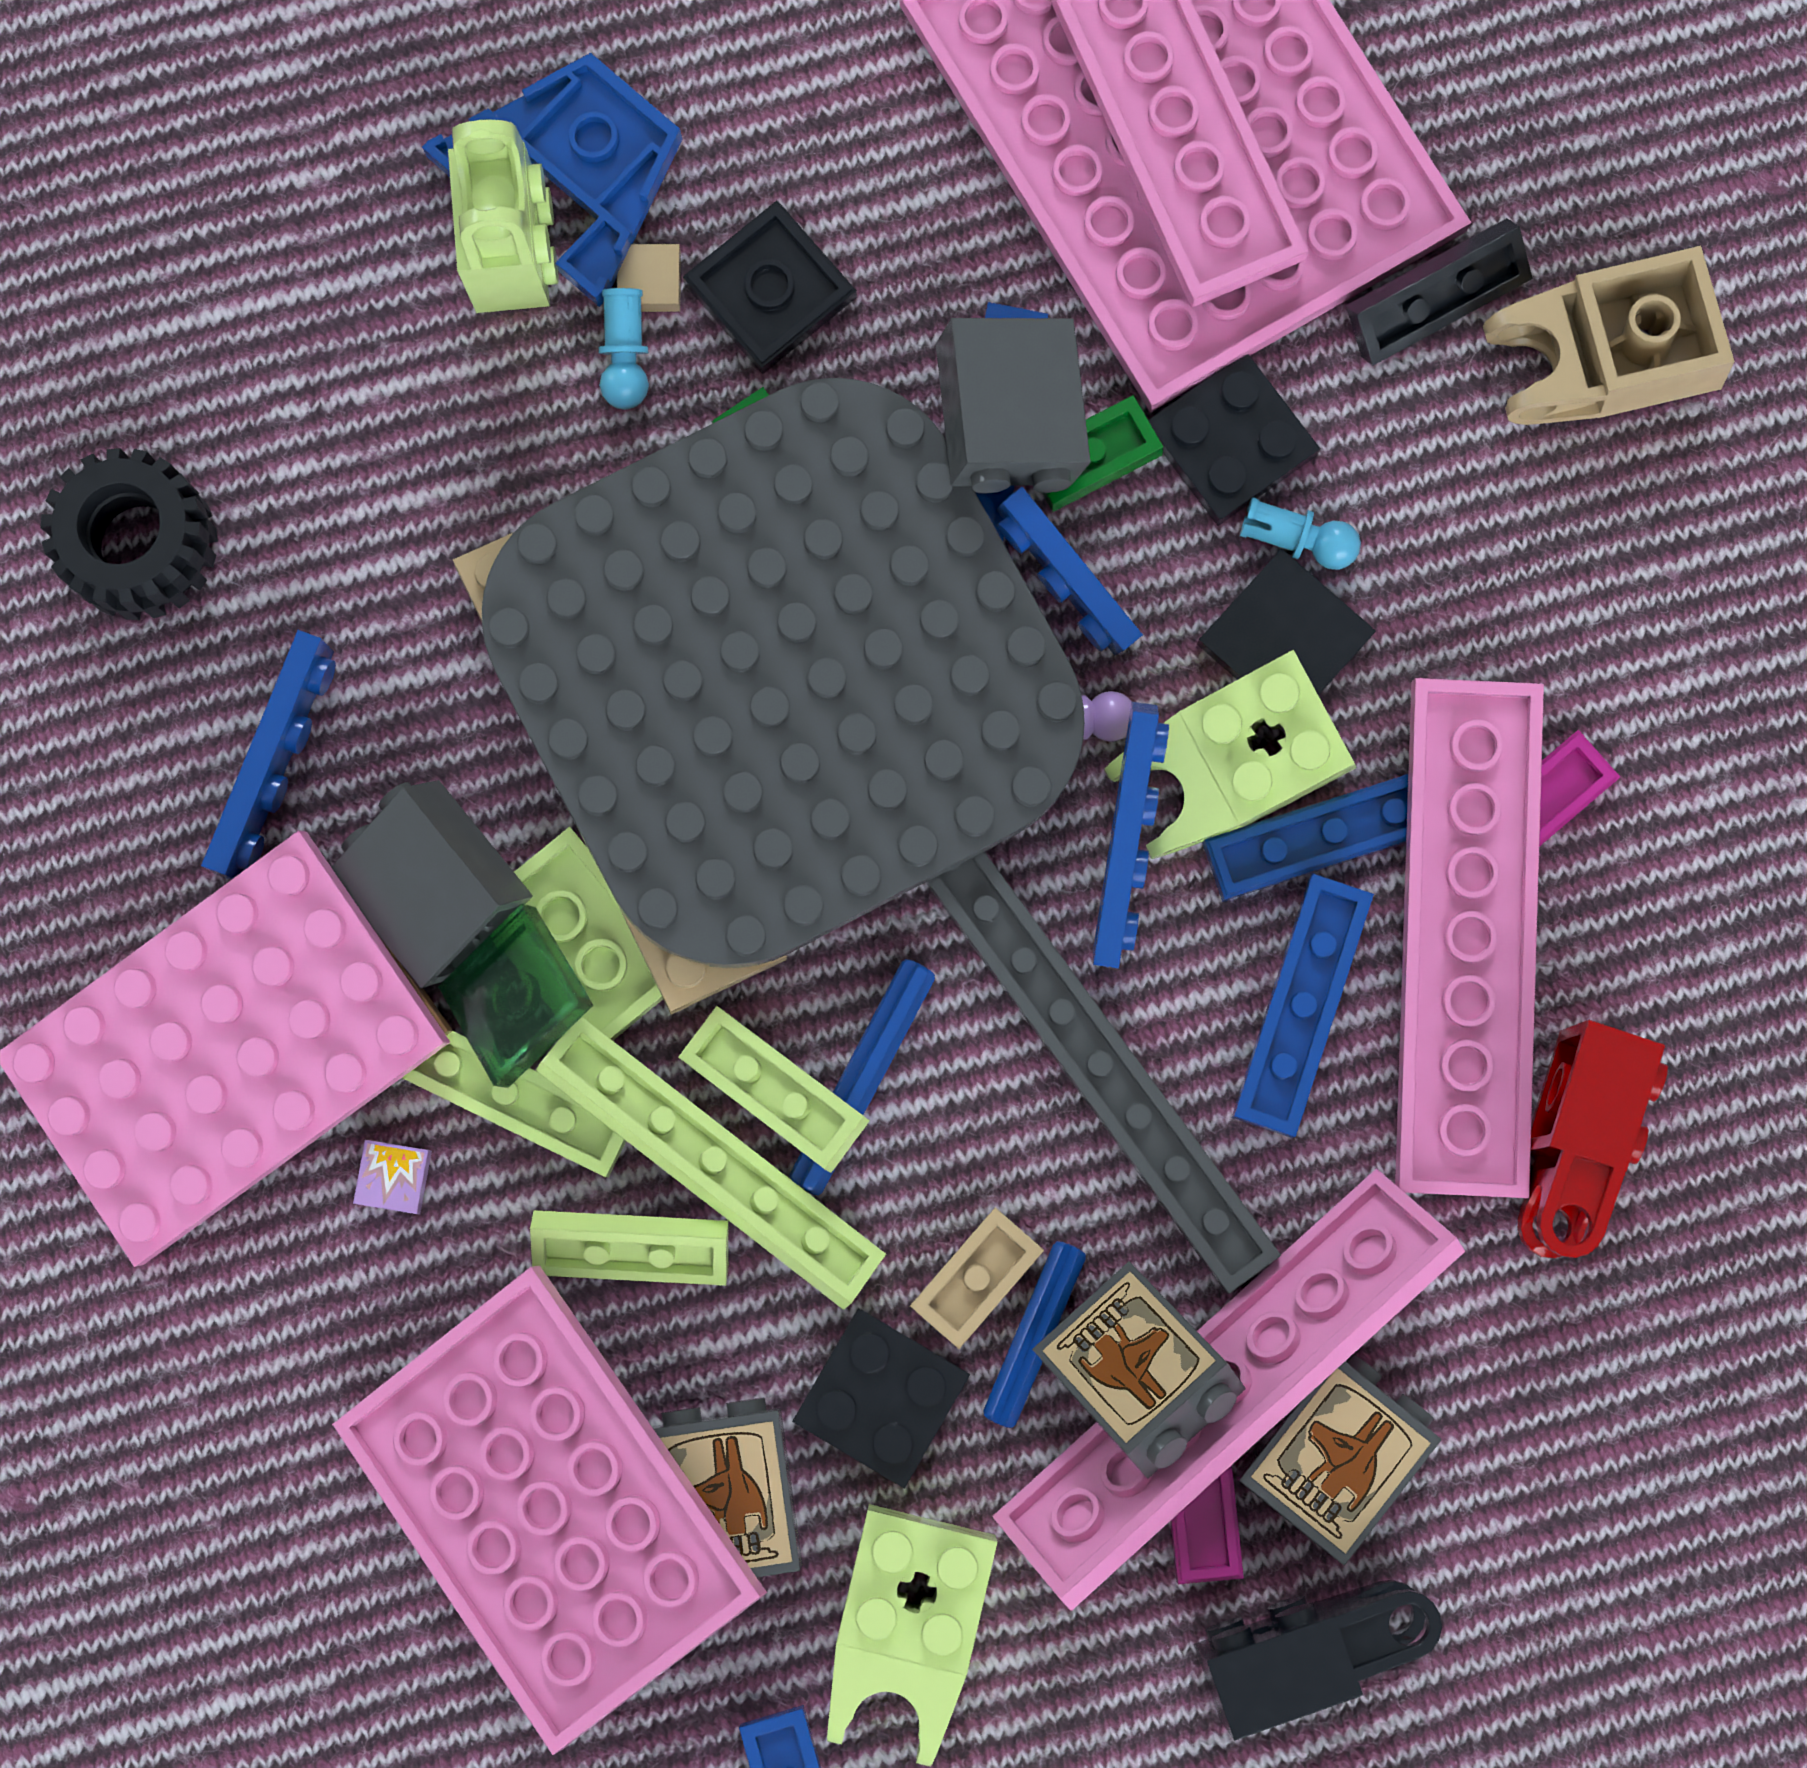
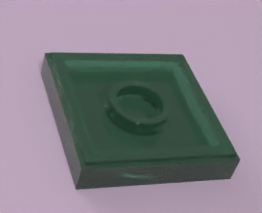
[438,904,594,1088]

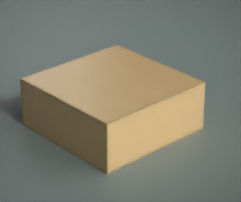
[617,244,681,312]

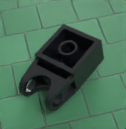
[1194,1580,1442,1741]

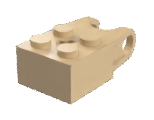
[1483,246,1735,425]

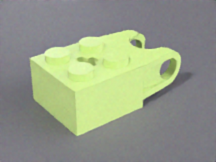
[448,120,559,313]
[1104,650,1357,859]
[827,1504,997,1767]

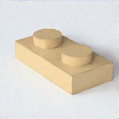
[910,1207,1044,1349]

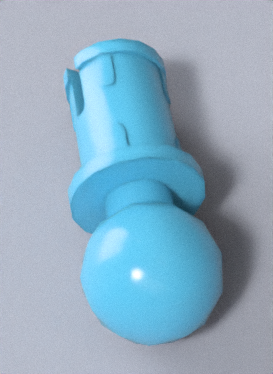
[598,288,649,410]
[1240,497,1361,570]

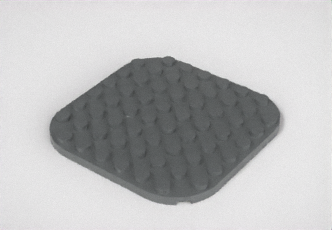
[482,378,1085,968]

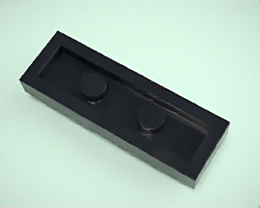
[1346,218,1533,366]

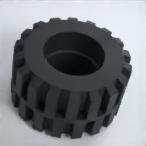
[40,448,218,620]

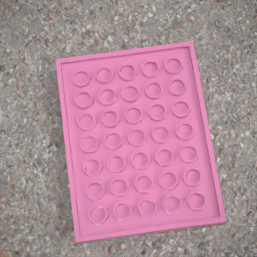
[899,0,1471,413]

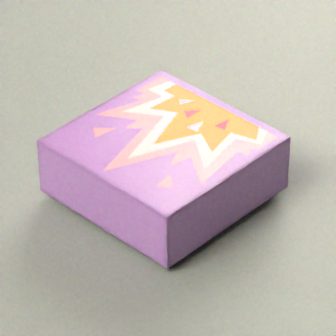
[353,1140,432,1214]

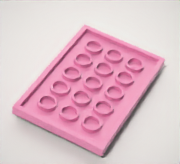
[0,830,450,1267]
[332,1266,767,1755]

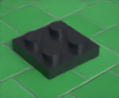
[1148,354,1321,526]
[792,1308,970,1489]

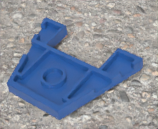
[422,53,683,307]

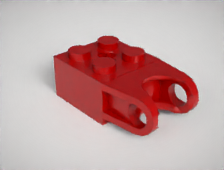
[1517,1020,1668,1258]

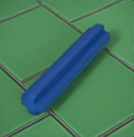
[983,1241,1086,1428]

